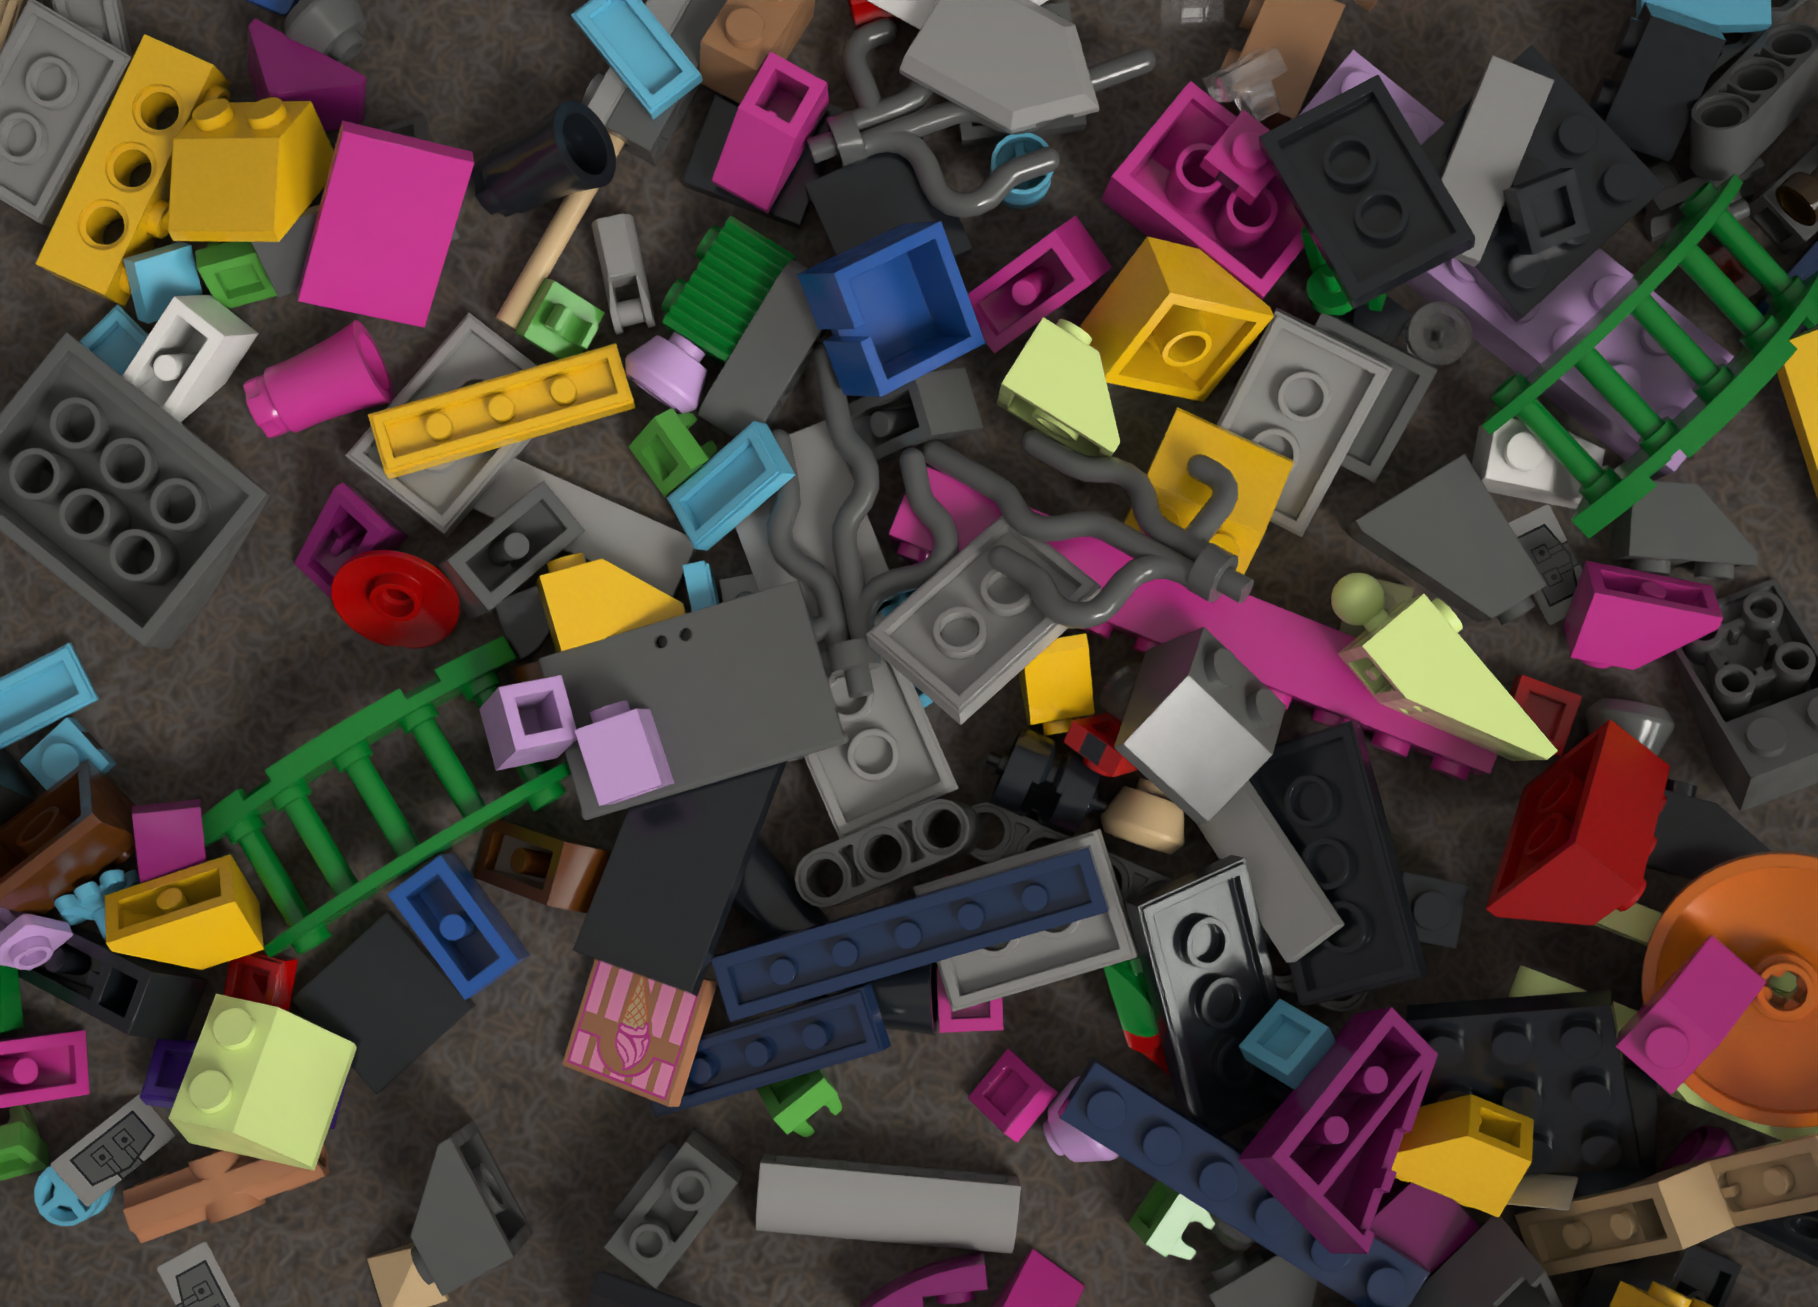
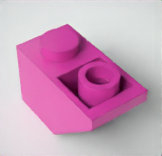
[712,51,830,214]

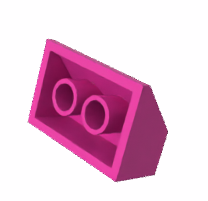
[1101,81,1304,300]

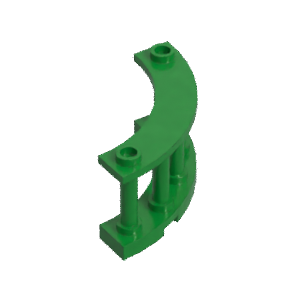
[1482,173,1818,539]
[202,636,572,958]

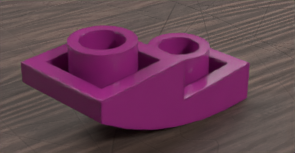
[132,799,208,884]
[860,1251,988,1307]

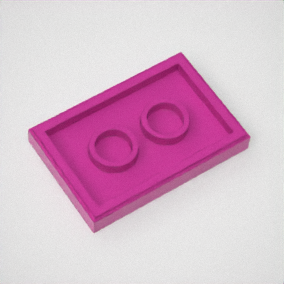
[297,120,474,328]

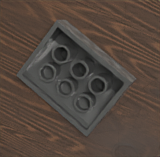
[0,332,271,649]

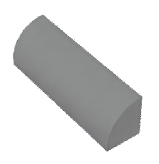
[756,1153,1021,1254]

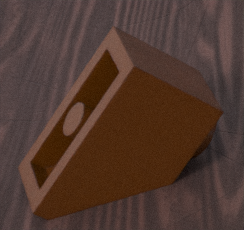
[474,819,612,913]

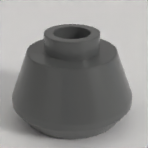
[283,0,367,64]
[1584,698,1675,756]

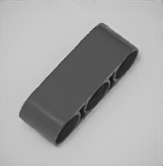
[1689,22,1818,181]
[698,259,830,438]
[795,799,983,908]

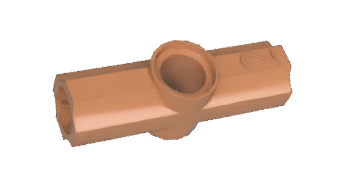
[123,1144,330,1244]

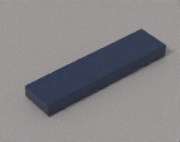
[649,983,891,1118]

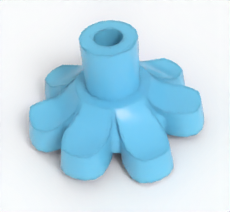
[54,870,140,940]

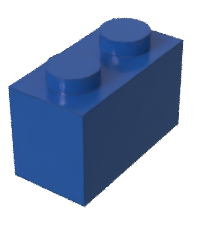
[387,853,530,1000]

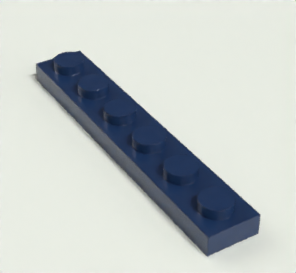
[711,845,1110,1022]
[1058,1057,1430,1307]

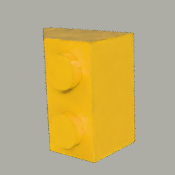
[168,97,334,242]
[1080,236,1274,402]
[1123,407,1294,575]

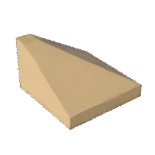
[367,1243,449,1307]

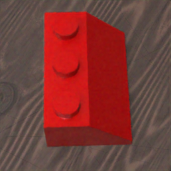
[1486,719,1671,926]

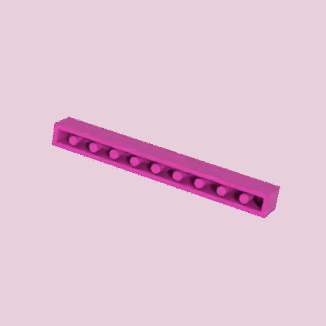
[889,466,1518,782]

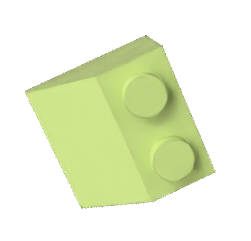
[996,317,1120,457]
[168,994,357,1171]

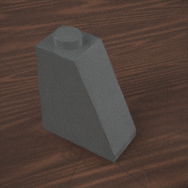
[1344,454,1547,625]

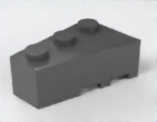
[1408,1216,1563,1307]

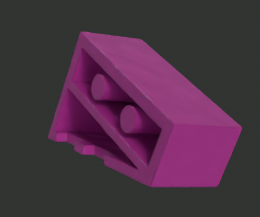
[1237,1007,1438,1254]

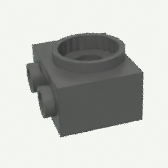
[604,1127,745,1289]

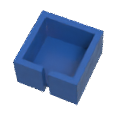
[797,221,985,397]

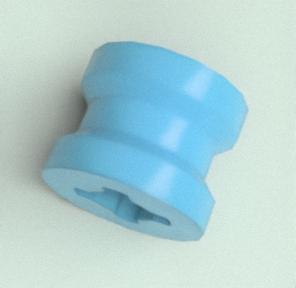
[34,1166,115,1226]

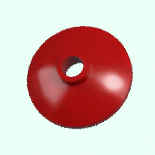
[331,550,460,649]

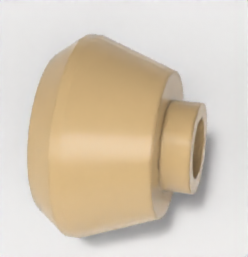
[1100,778,1185,855]

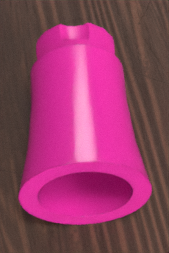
[243,320,395,439]

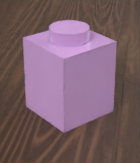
[479,675,577,771]
[574,700,674,806]

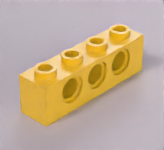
[35,34,231,307]

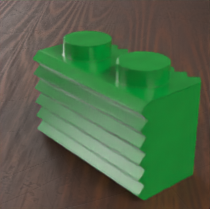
[661,216,797,367]

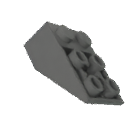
[1669,578,1818,812]

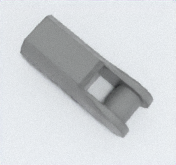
[591,213,656,335]

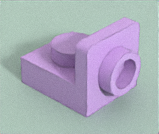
[0,907,73,971]

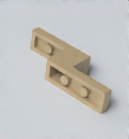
[1515,1133,1818,1276]

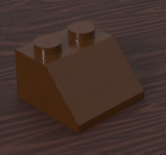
[0,759,136,917]

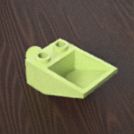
[1331,573,1558,761]

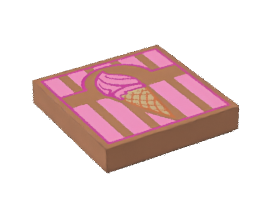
[562,960,718,1107]

